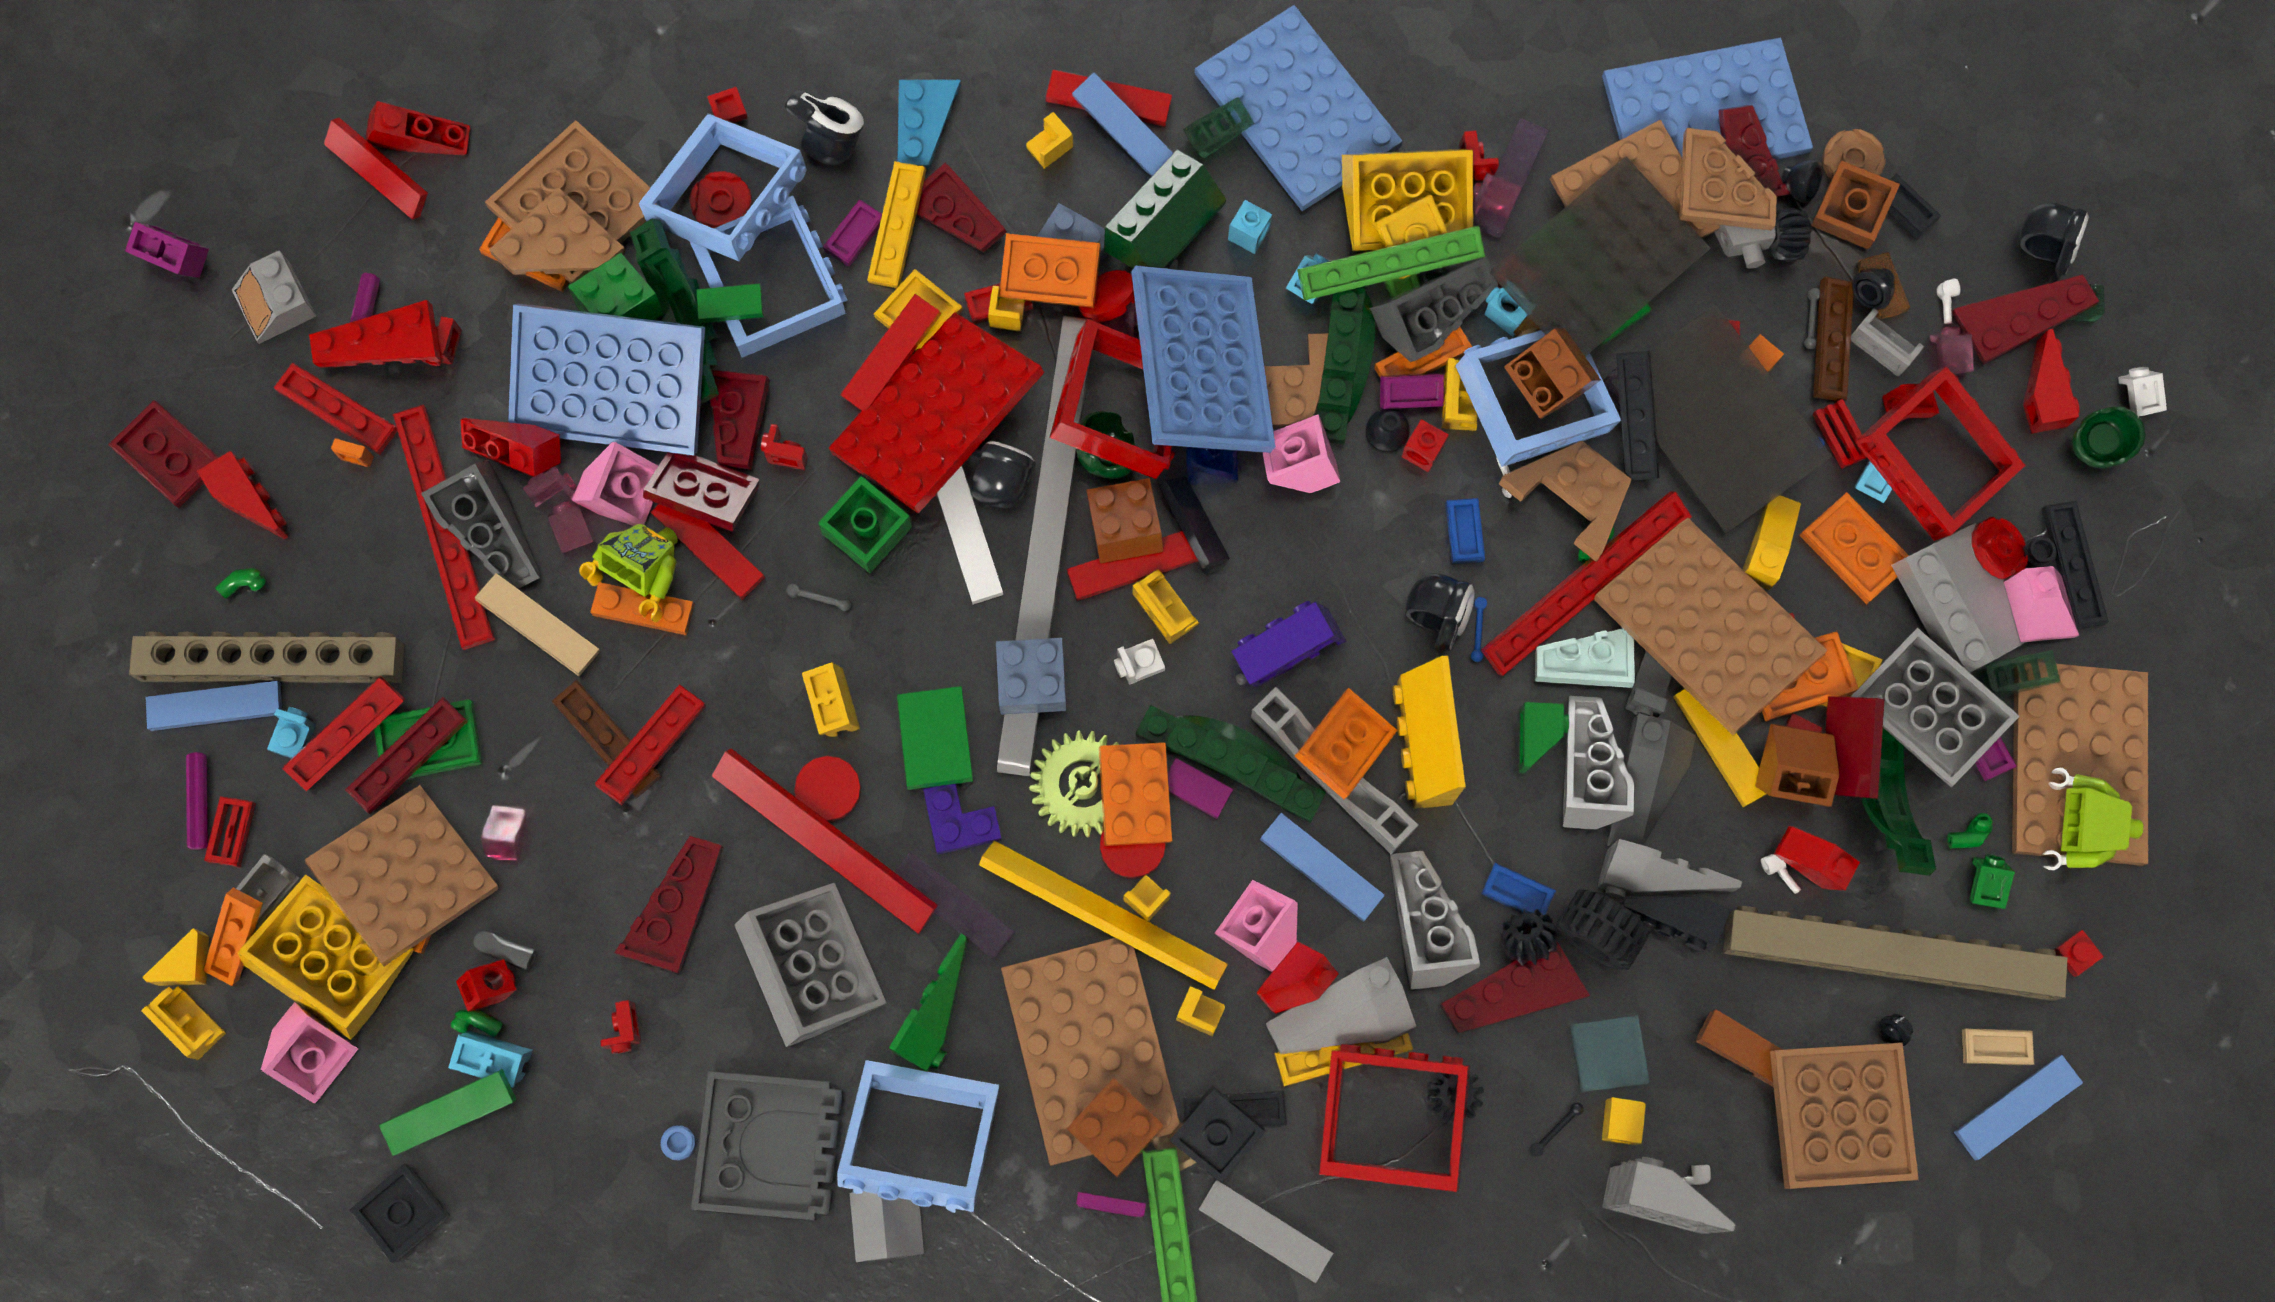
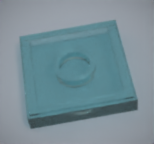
[1570,1016,1650,1093]

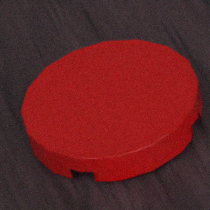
[689,171,753,229]
[1078,270,1135,323]
[1972,516,2028,579]
[794,756,861,822]
[1100,831,1165,879]

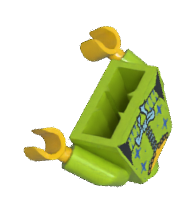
[579,524,678,623]

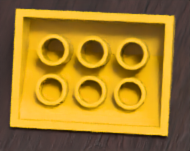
[1342,149,1473,251]
[1393,655,1466,809]
[237,875,414,1040]

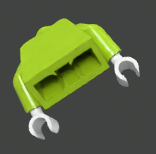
[2043,768,2144,870]

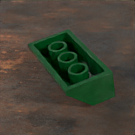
[1104,150,1226,269]

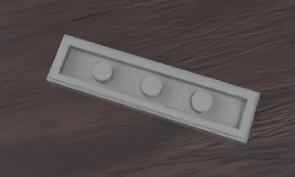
[1198,1180,1333,1283]

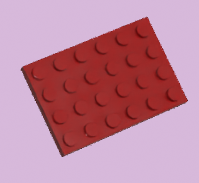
[828,312,1045,514]

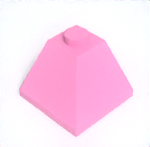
[1262,414,1341,493]
[572,442,658,526]
[2004,566,2079,643]
[1215,880,1298,972]
[261,1002,359,1104]

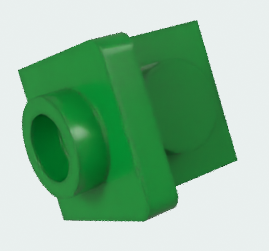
[1969,854,2015,909]

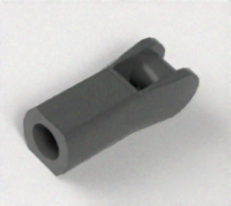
[473,931,537,972]

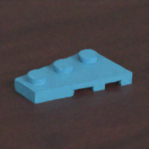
[897,80,961,170]

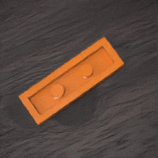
[1374,327,1472,379]
[590,582,695,635]
[203,887,263,986]

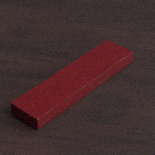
[345,697,468,814]

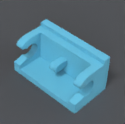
[448,1031,533,1088]

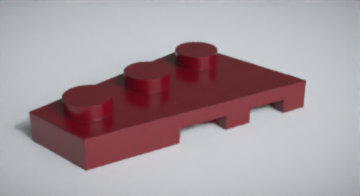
[1719,105,1790,196]
[916,162,1007,252]
[710,370,770,469]

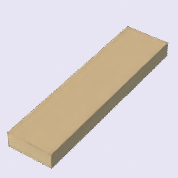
[475,573,600,676]

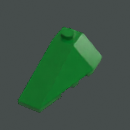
[889,933,968,1072]

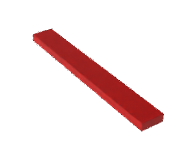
[393,404,495,650]
[1481,491,1692,676]
[712,748,939,934]

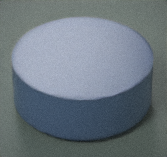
[661,1125,696,1161]

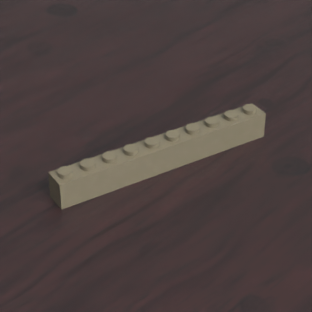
[1723,906,2068,1001]

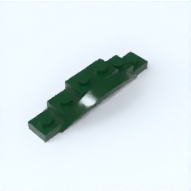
[630,219,719,405]
[1316,286,1375,445]
[1135,705,1326,823]
[1861,728,1936,876]

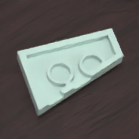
[1535,628,1635,688]

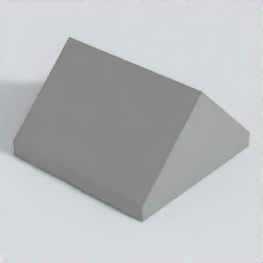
[850,1191,925,1263]

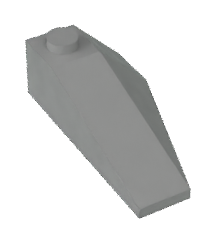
[1563,696,1634,830]
[1597,839,1742,899]
[1390,851,1480,990]
[1266,957,1417,1054]

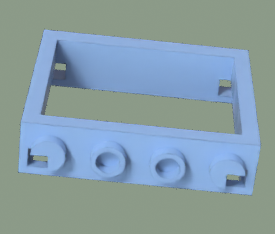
[638,114,807,261]
[689,195,848,358]
[1455,320,1621,467]
[837,1060,999,1213]

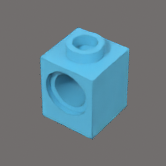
[1228,200,1272,254]
[1484,281,1538,337]

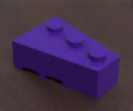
[1232,601,1347,687]

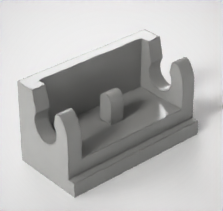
[1851,308,1924,377]
[220,854,301,931]

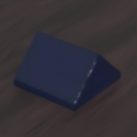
[1186,447,1238,485]

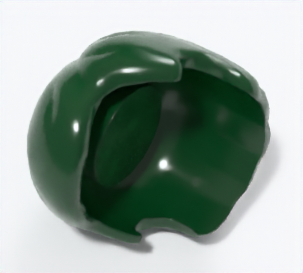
[2071,406,2145,469]
[1076,411,1135,479]

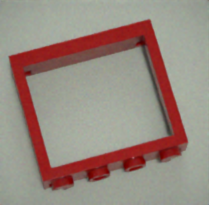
[1049,319,1175,479]
[1855,366,2026,541]
[1319,1044,1471,1192]

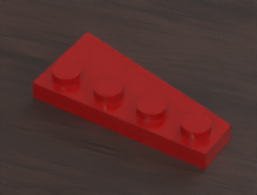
[309,300,441,368]

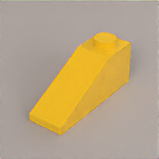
[1742,492,1801,590]

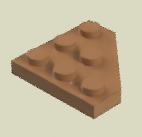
[1679,128,1777,231]
[489,187,626,275]

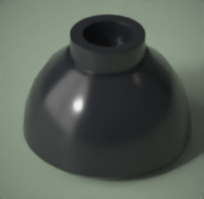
[1781,161,1823,204]
[1852,268,1895,310]
[1366,409,1410,451]

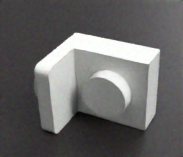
[2118,367,2167,417]
[1114,639,1165,685]

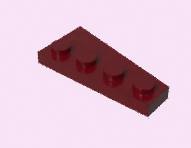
[1952,275,2099,365]
[1440,942,1590,1034]

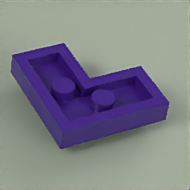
[923,784,1002,855]

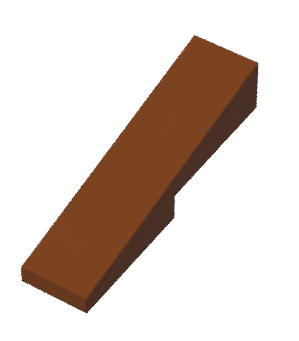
[1695,1009,1782,1087]

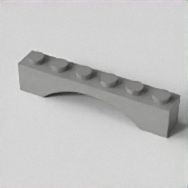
[1250,687,1418,855]

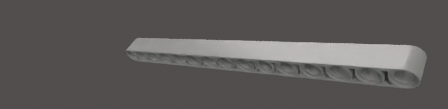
[997,316,1092,777]

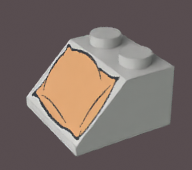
[232,250,316,344]

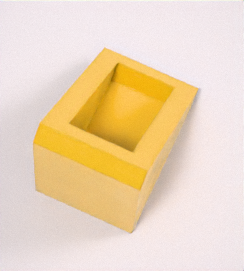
[142,928,209,986]

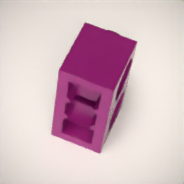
[125,222,210,278]

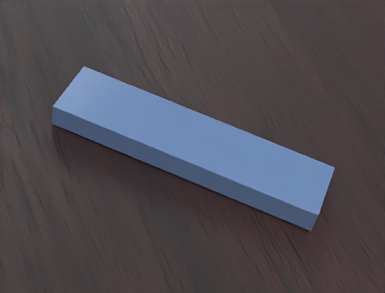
[1072,73,1174,177]
[146,681,282,731]
[1260,813,1385,922]
[1954,1055,2083,1160]

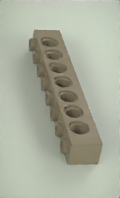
[129,632,405,683]

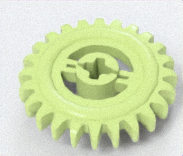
[1029,730,1119,837]

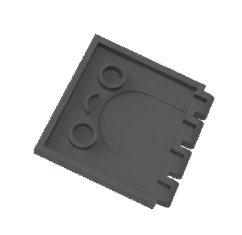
[691,1071,843,1220]

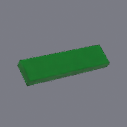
[379,1069,517,1156]

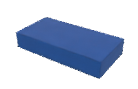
[1445,498,1485,564]
[1481,863,1556,915]

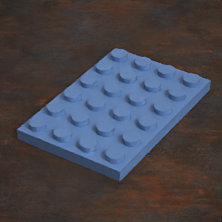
[1195,5,1403,211]
[1602,38,1813,160]
[1131,266,1276,453]
[508,303,705,456]

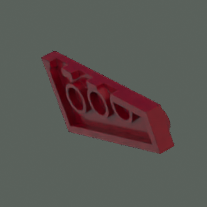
[614,836,723,974]

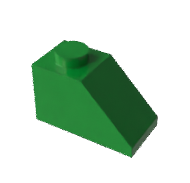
[1519,702,1569,773]

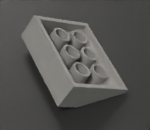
[1891,523,2026,673]
[1851,628,2019,787]
[734,883,887,1047]
[1602,1157,1735,1234]

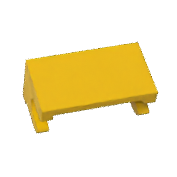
[1441,358,1477,431]
[1132,569,1199,644]
[802,662,860,737]
[141,986,226,1060]

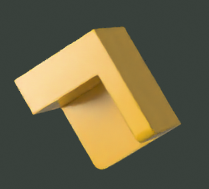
[1026,112,1073,169]
[988,286,1025,331]
[1123,875,1171,922]
[1176,986,1225,1037]
[1602,1097,1646,1145]

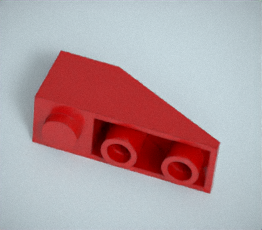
[365,101,470,155]
[2023,329,2080,434]
[460,418,561,477]
[197,451,288,539]

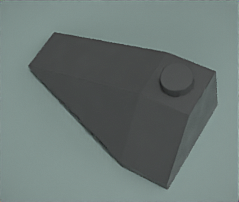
[1370,256,1498,362]
[421,460,541,589]
[1606,713,1696,847]

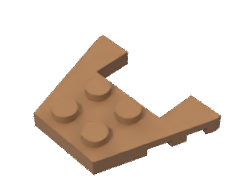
[1264,333,1328,429]
[1499,441,1632,562]

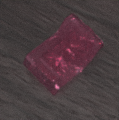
[523,467,577,507]

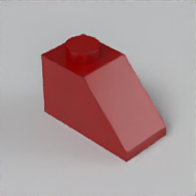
[1774,826,1860,890]
[1256,941,1339,1013]

